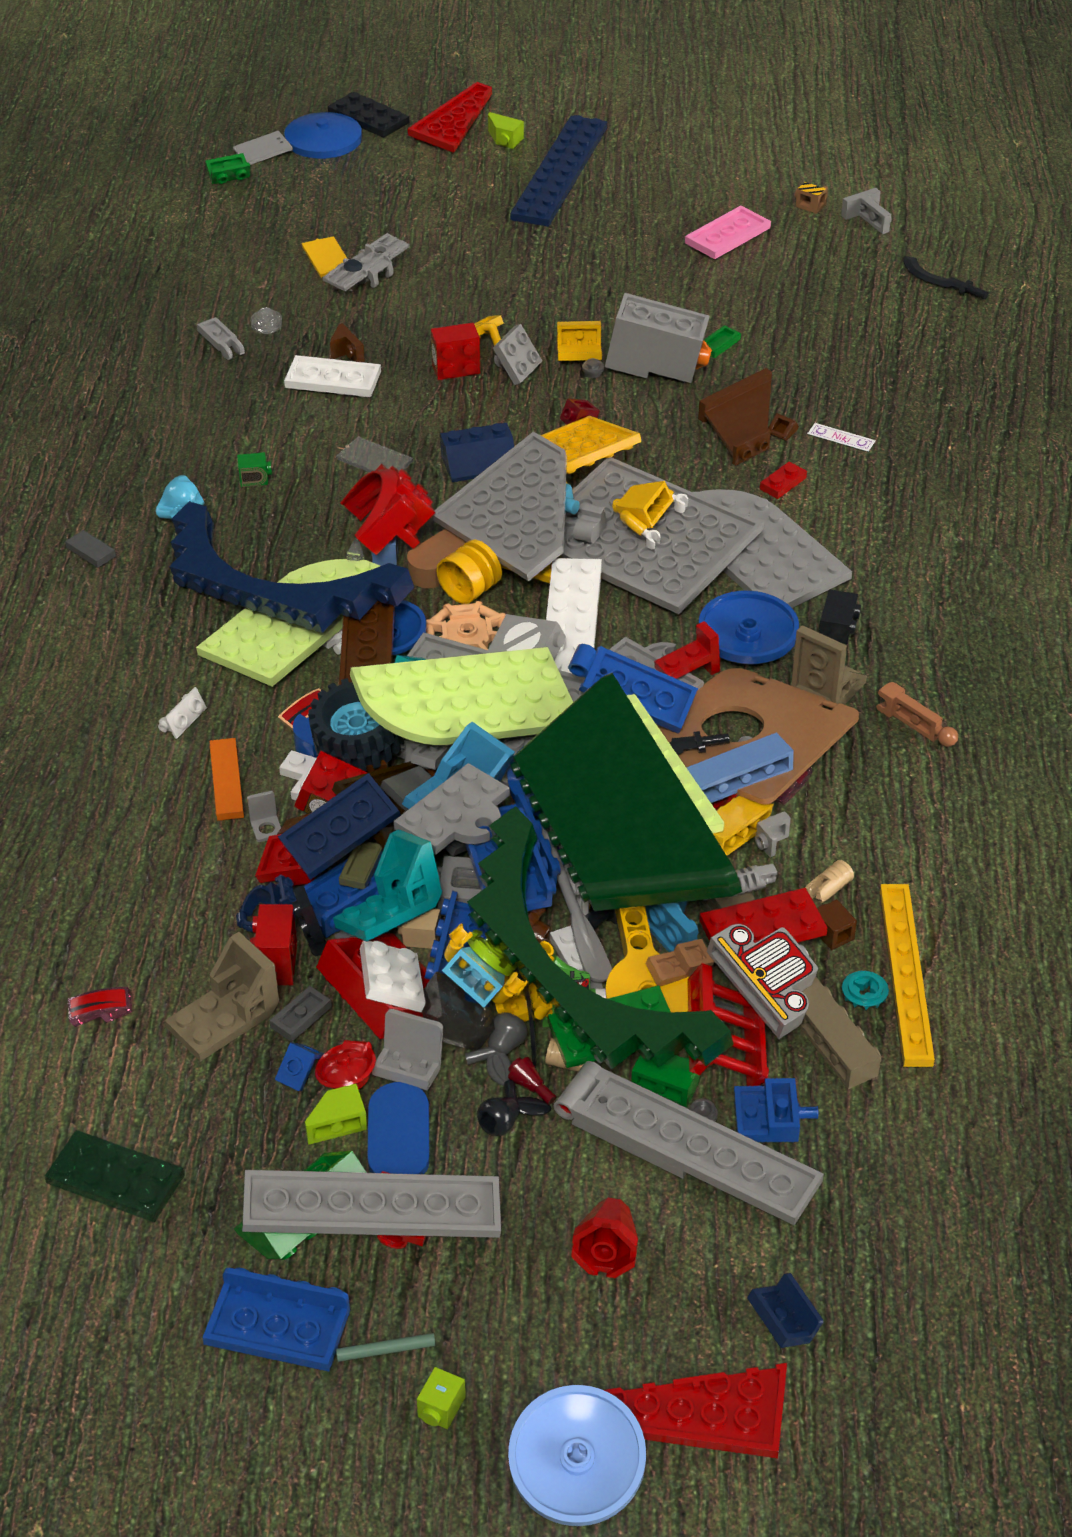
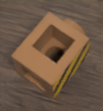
[795,182,828,214]

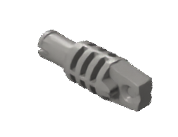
[704,864,777,900]

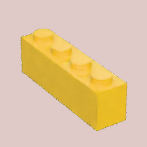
[713,795,773,856]

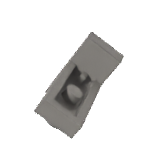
[841,188,891,234]

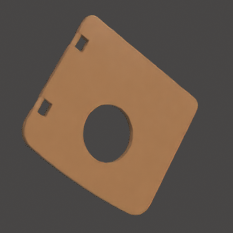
[657,668,859,804]

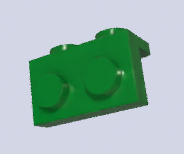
[205,153,251,184]

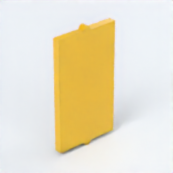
[302,236,348,278]

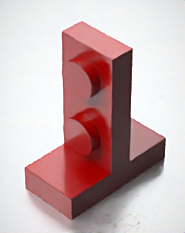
[654,621,720,679]

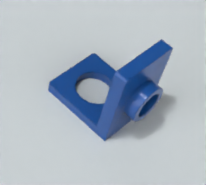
[275,1043,324,1091]

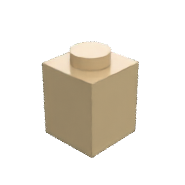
[398,909,441,949]

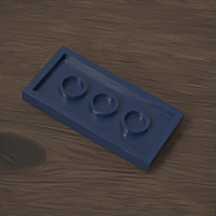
[278,773,401,880]

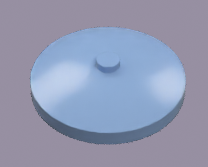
[508,1385,646,1526]

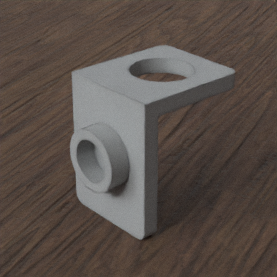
[247,791,281,842]

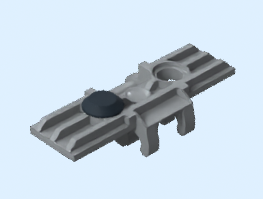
[323,233,410,291]

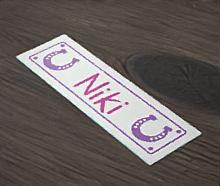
[807,423,876,452]

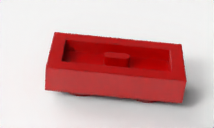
[760,461,807,499]

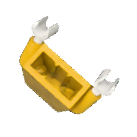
[612,481,688,549]

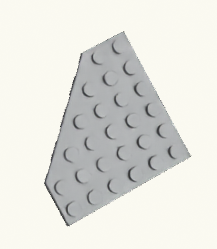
[432,432,567,581]

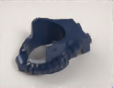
[236,875,296,933]

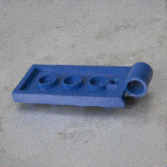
[568,644,698,734]

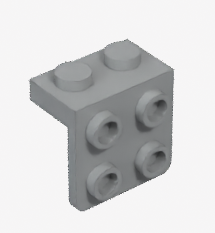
[372,1009,443,1091]

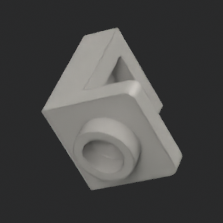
[755,811,791,858]

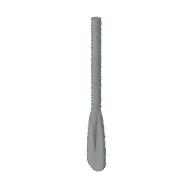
[541,825,612,982]

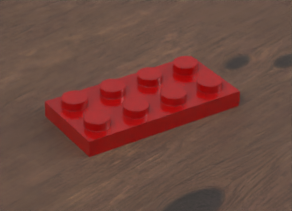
[699,888,827,943]

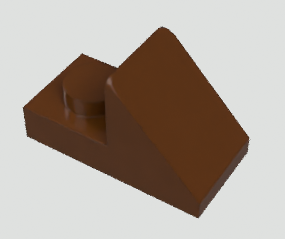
[330,323,365,363]

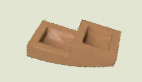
[645,939,714,986]

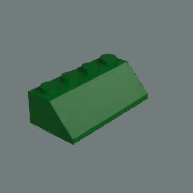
[234,1151,367,1260]

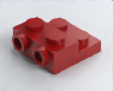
[255,834,320,886]

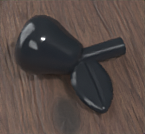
[477,1080,552,1137]

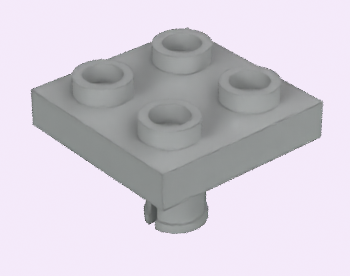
[493,324,542,385]

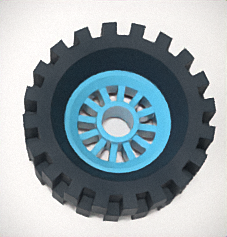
[308,678,405,771]

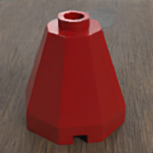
[571,1197,638,1278]

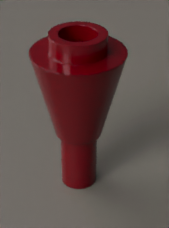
[508,1057,557,1105]

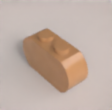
[407,529,466,588]

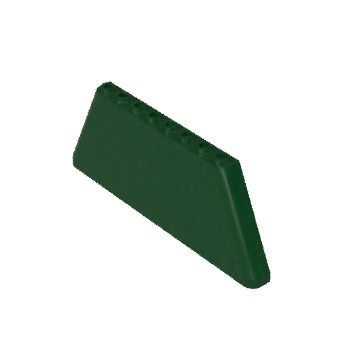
[510,672,742,911]

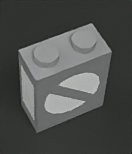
[488,614,566,661]

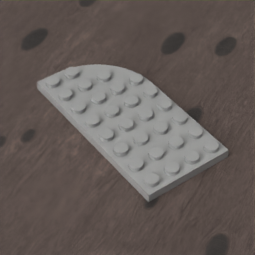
[693,489,852,608]

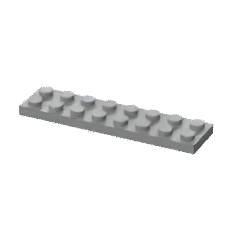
[242,1170,501,1238]

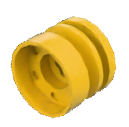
[436,539,502,604]

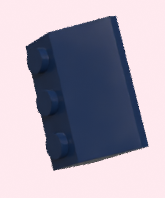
[440,423,514,482]

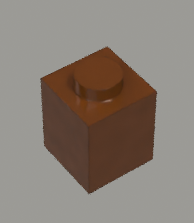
[817,899,857,950]

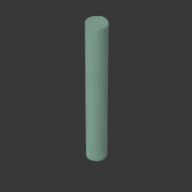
[336,1333,435,1362]

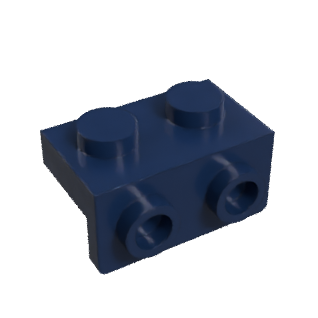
[747,1273,823,1348]

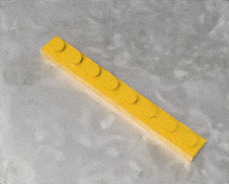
[880,884,935,1067]

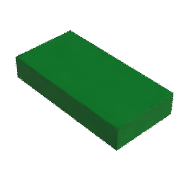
[704,325,741,359]

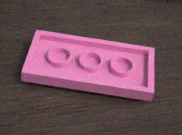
[685,206,771,259]

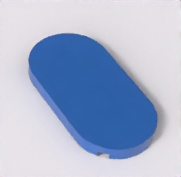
[368,1082,429,1174]

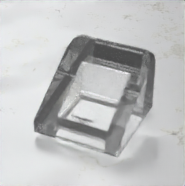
[346,539,364,562]

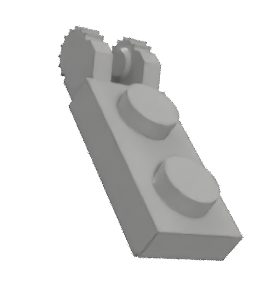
[197,317,245,360]

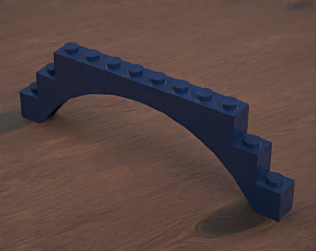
[169,501,415,633]

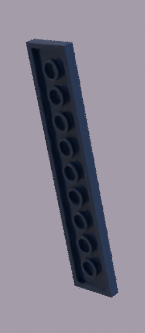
[510,115,607,227]

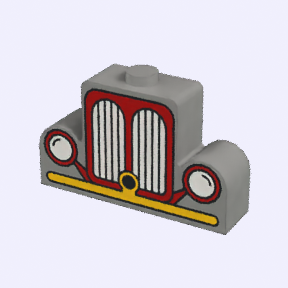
[706,924,818,1039]

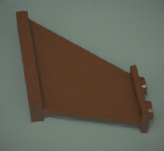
[698,368,772,466]

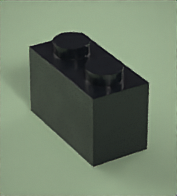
[819,589,861,644]

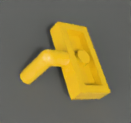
[474,315,504,346]

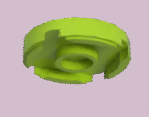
[467,930,517,976]

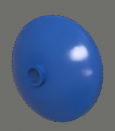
[393,600,427,656]

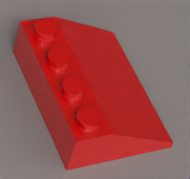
[316,933,458,1039]

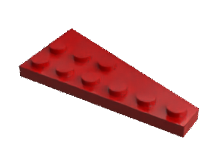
[408,82,492,153]
[604,1363,787,1459]

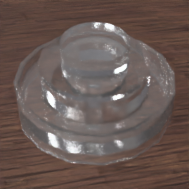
[251,307,283,334]

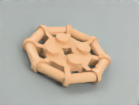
[426,601,506,650]

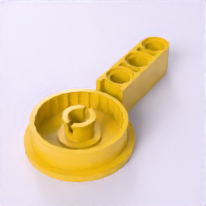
[605,906,689,1012]

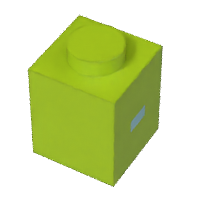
[417,1367,466,1429]

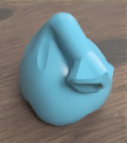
[156,475,205,519]

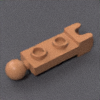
[876,682,958,747]

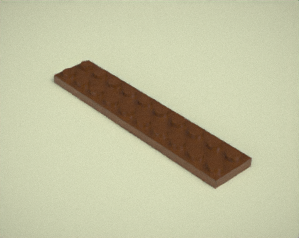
[339,601,395,773]

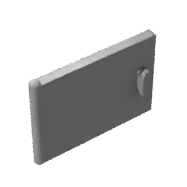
[233,131,293,165]

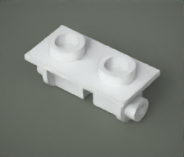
[158,687,207,739]

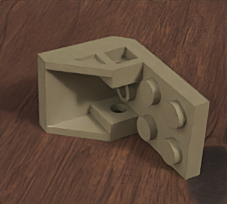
[791,625,867,705]
[165,932,279,1062]

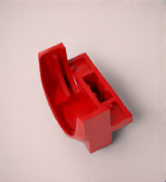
[340,464,435,555]

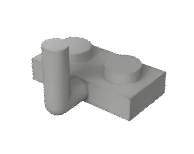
[405,739,453,770]

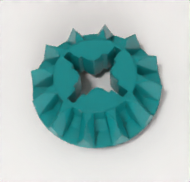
[842,971,889,1010]

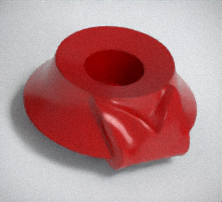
[315,1040,376,1089]

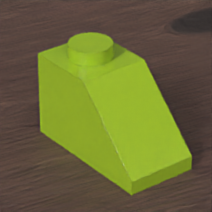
[488,112,524,149]
[305,1084,367,1145]

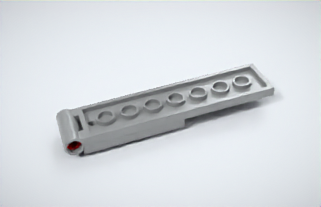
[553,1061,824,1225]

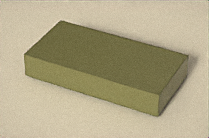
[339,841,384,890]

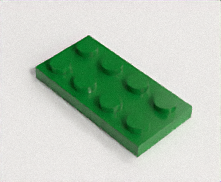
[547,985,671,1069]

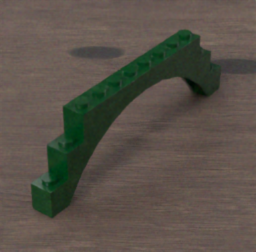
[467,806,734,1070]

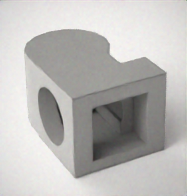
[573,503,607,543]

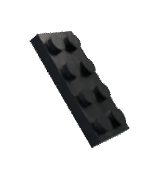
[328,92,410,138]

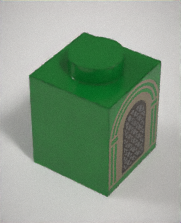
[237,452,272,487]

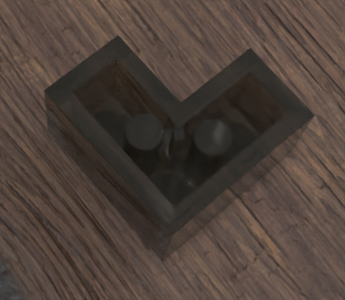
[422,972,495,1051]

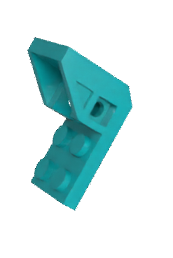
[333,829,442,942]

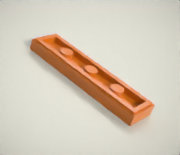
[209,738,244,821]

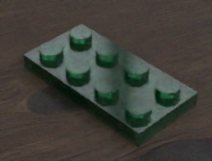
[45,1130,185,1223]

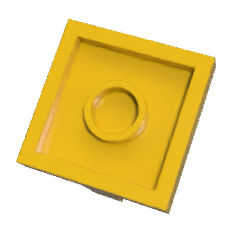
[557,321,602,361]

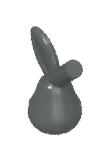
[465,1012,528,1086]

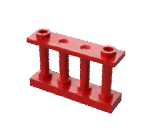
[687,963,769,1086]

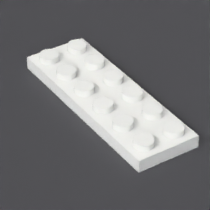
[546,558,602,673]

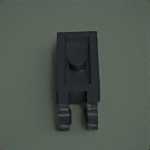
[291,885,326,956]

